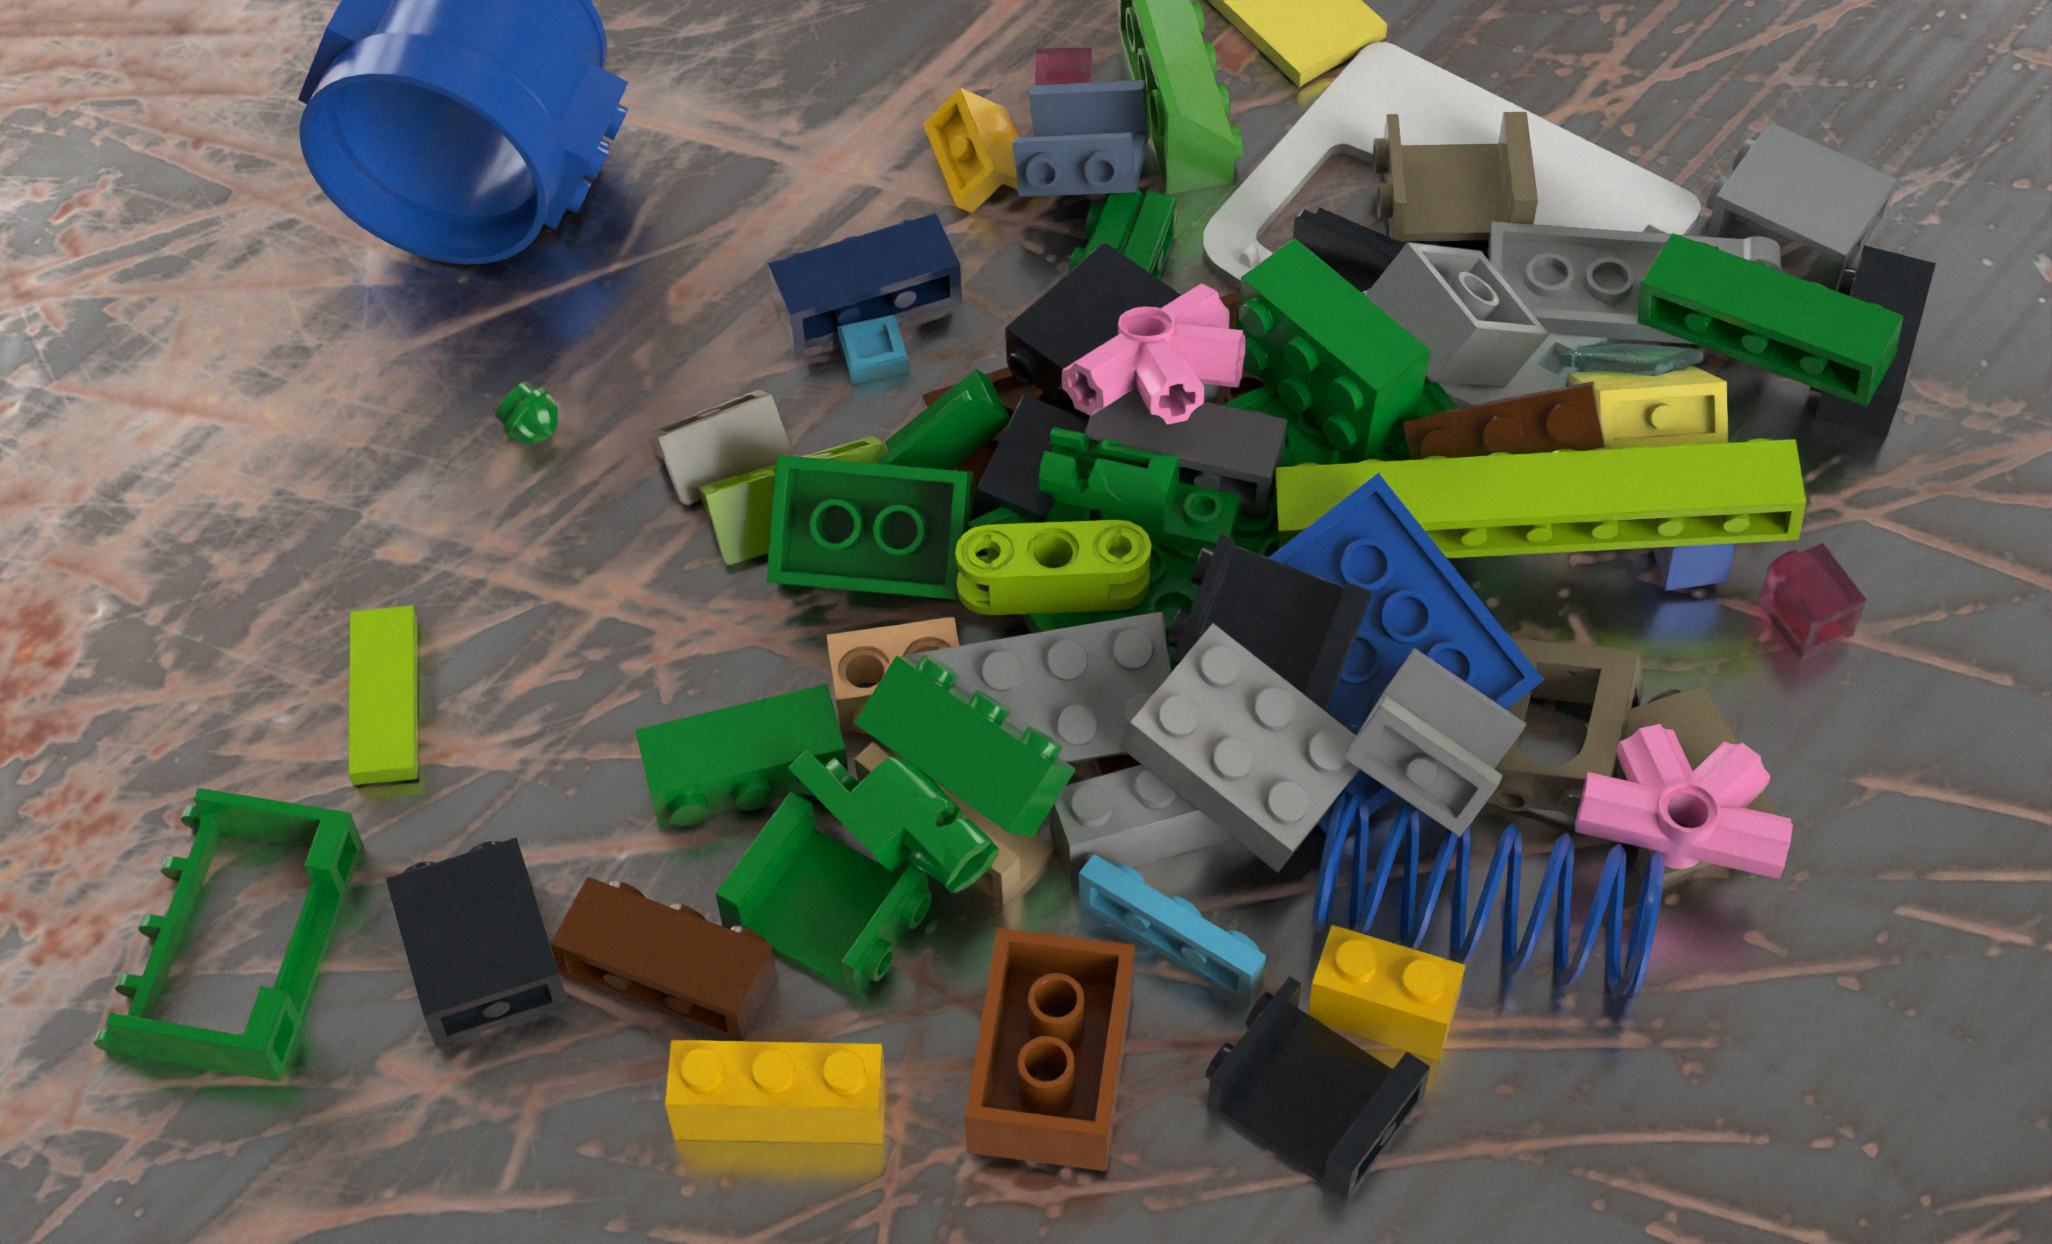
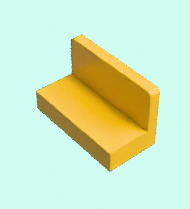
[923,87,1020,213]

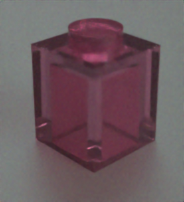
[1758,543,1866,659]

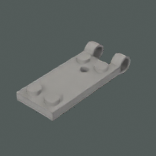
[1488,221,1781,344]

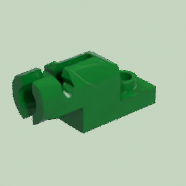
[1039,427,1241,555]
[788,749,998,893]

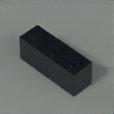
[1810,245,1936,436]

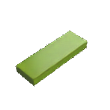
[348,605,418,785]

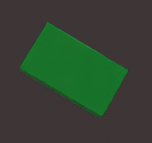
[875,369,1010,470]

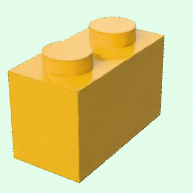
[1308,925,1466,1061]

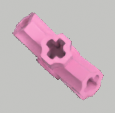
[1062,284,1245,425]
[1574,724,1793,879]

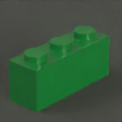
[854,655,1076,837]
[635,684,848,828]

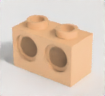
[826,617,959,734]

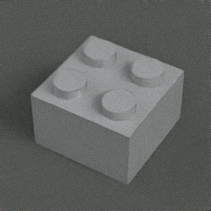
[1365,242,1549,387]

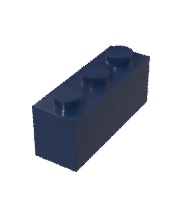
[768,213,962,352]

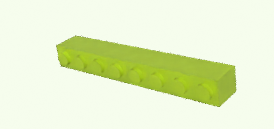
[1275,438,1806,558]

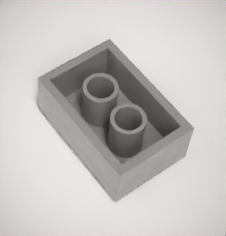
[1119,623,1360,872]

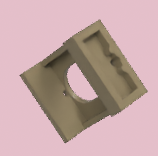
[1486,638,1644,818]

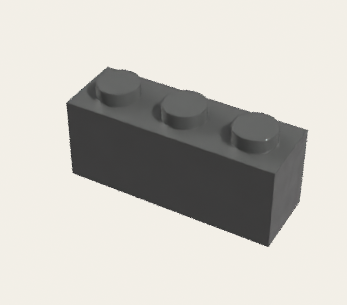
[1085,389,1288,516]

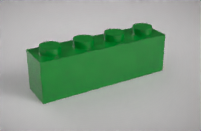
[1637,233,1904,407]

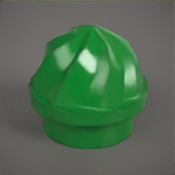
[495,381,558,445]

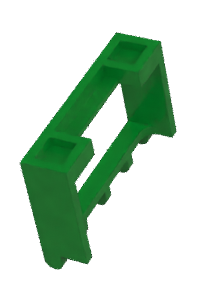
[94,788,363,1082]

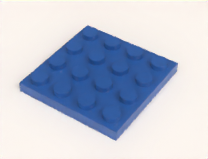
[1269,473,1544,836]

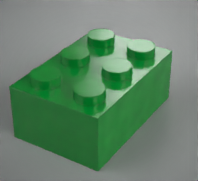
[1235,238,1431,462]
[766,455,974,600]

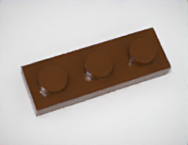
[1403,381,1606,460]

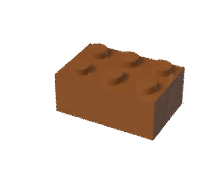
[965,928,1135,1171]

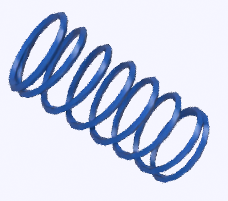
[1311,788,1665,999]

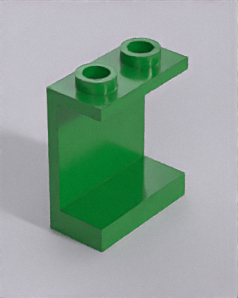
[715,792,932,998]

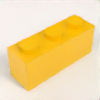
[665,1040,887,1144]

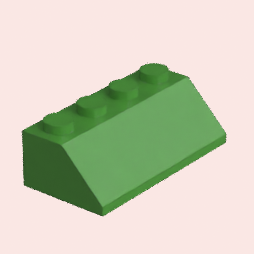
[1118,0,1243,195]

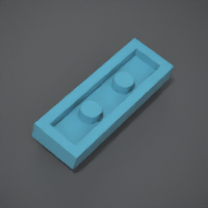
[1079,854,1266,1007]

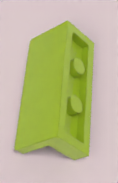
[698,436,887,565]

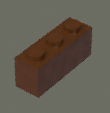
[550,876,777,1041]

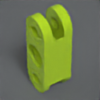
[955,520,1152,615]

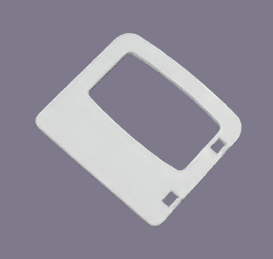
[1203,42,1701,408]

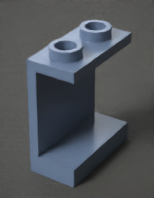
[1013,80,1151,197]

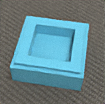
[837,314,910,385]

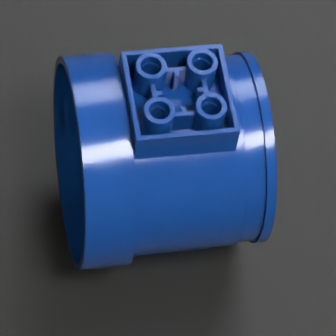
[298,0,628,264]

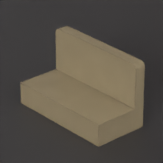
[647,389,794,505]

